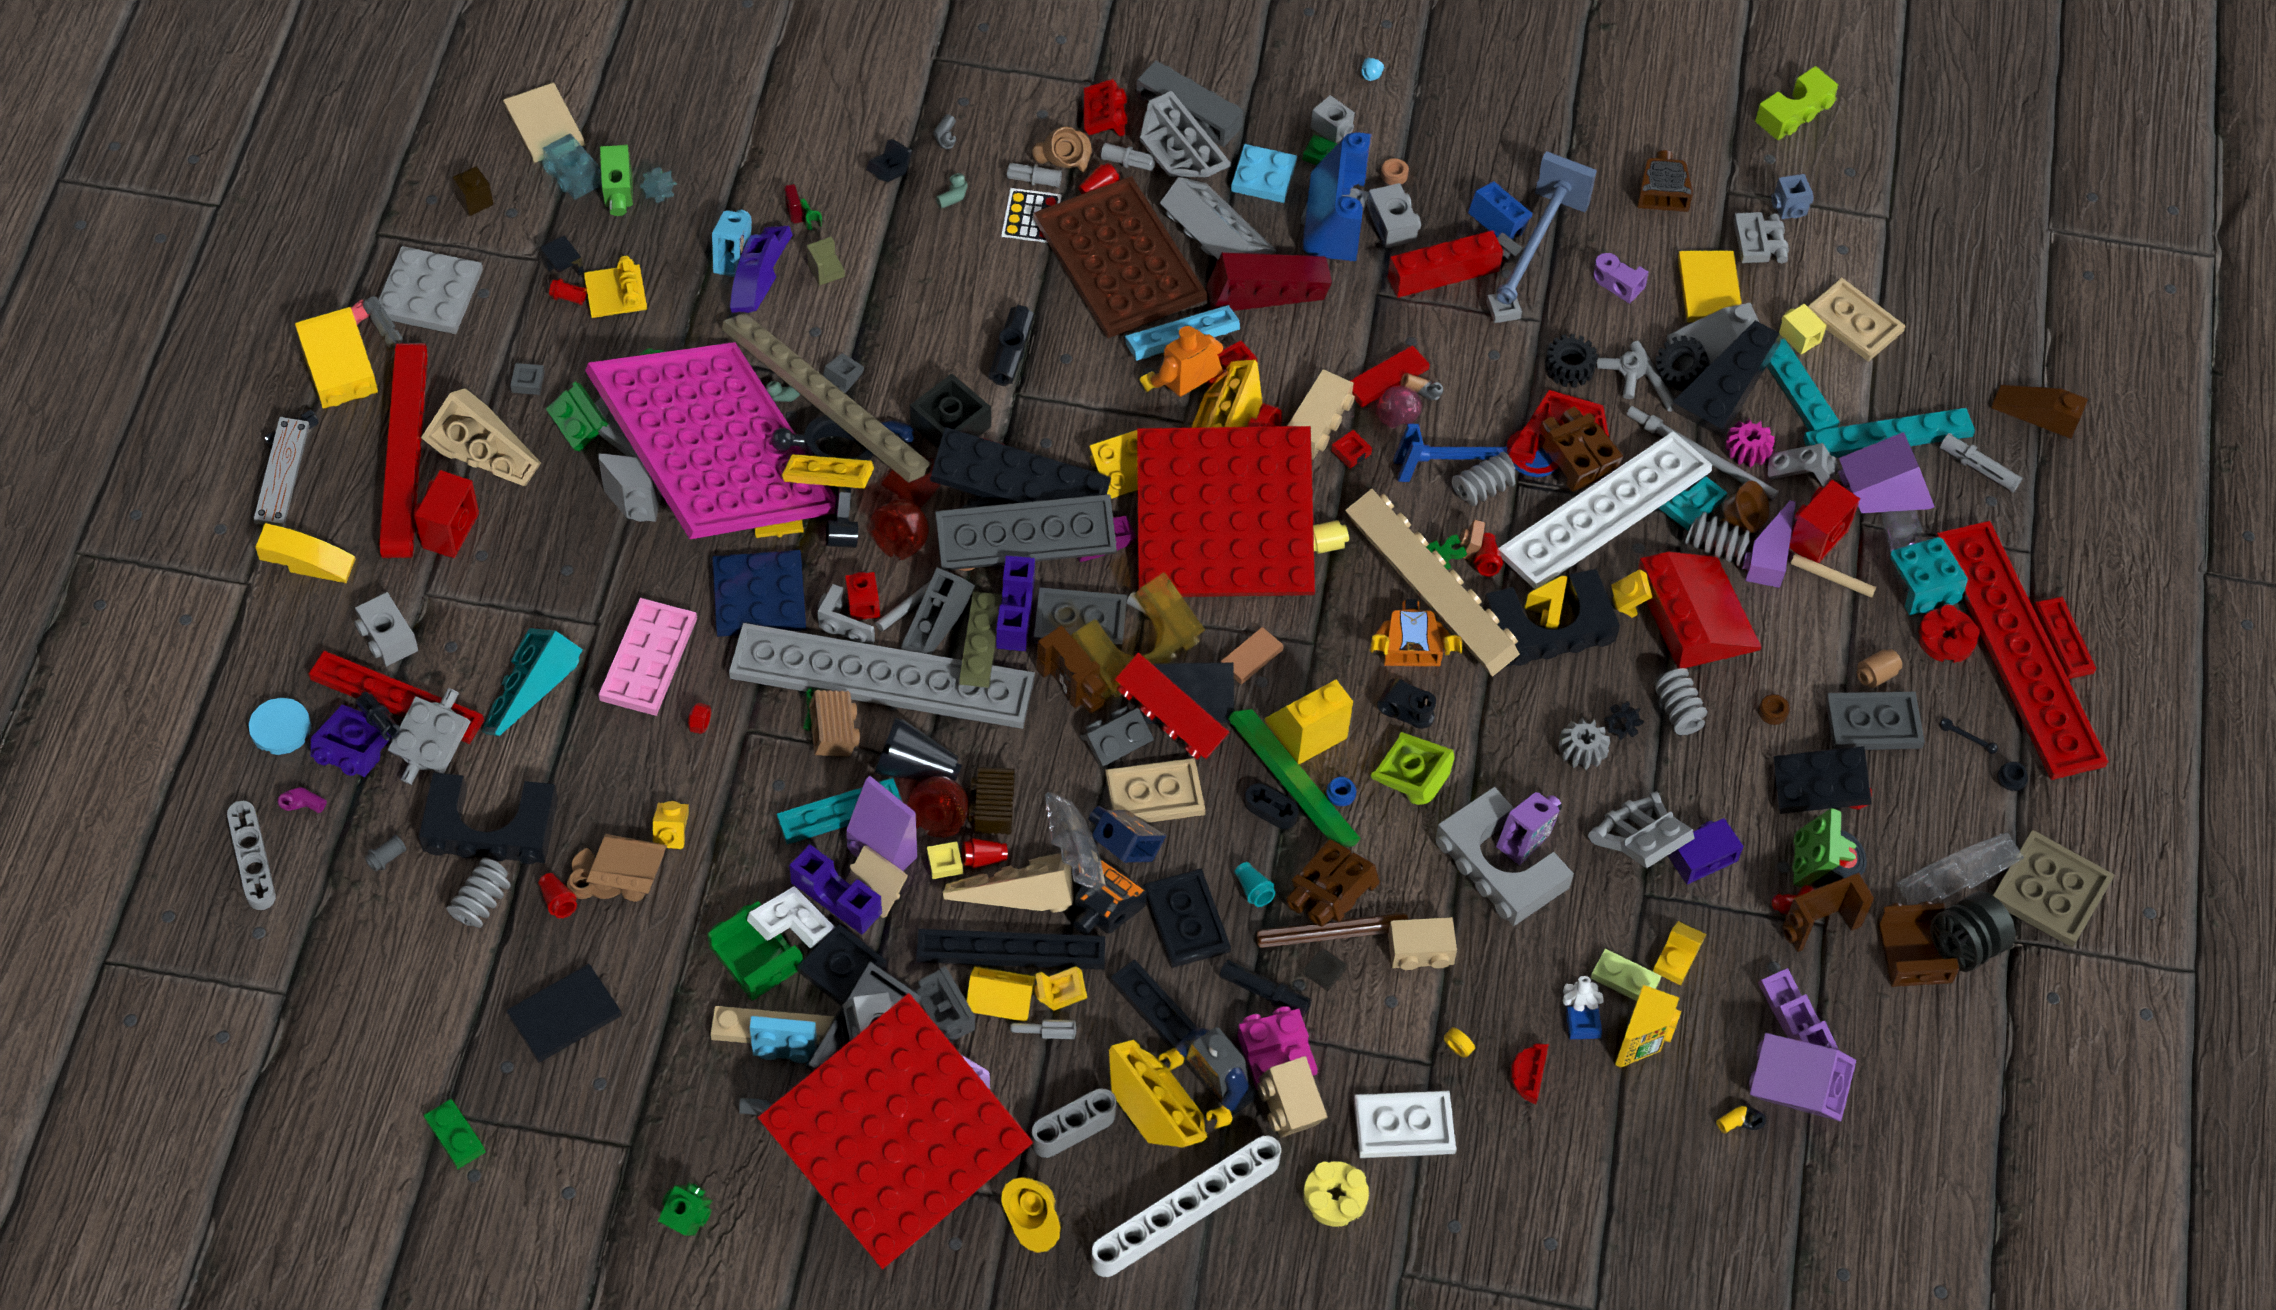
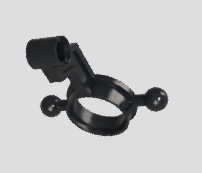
[771,415,908,548]

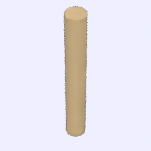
[1791,554,1877,598]

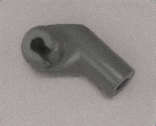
[933,114,956,149]
[739,1098,773,1130]

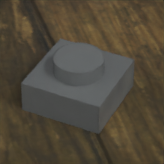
[1497,232,1523,265]
[510,363,545,395]

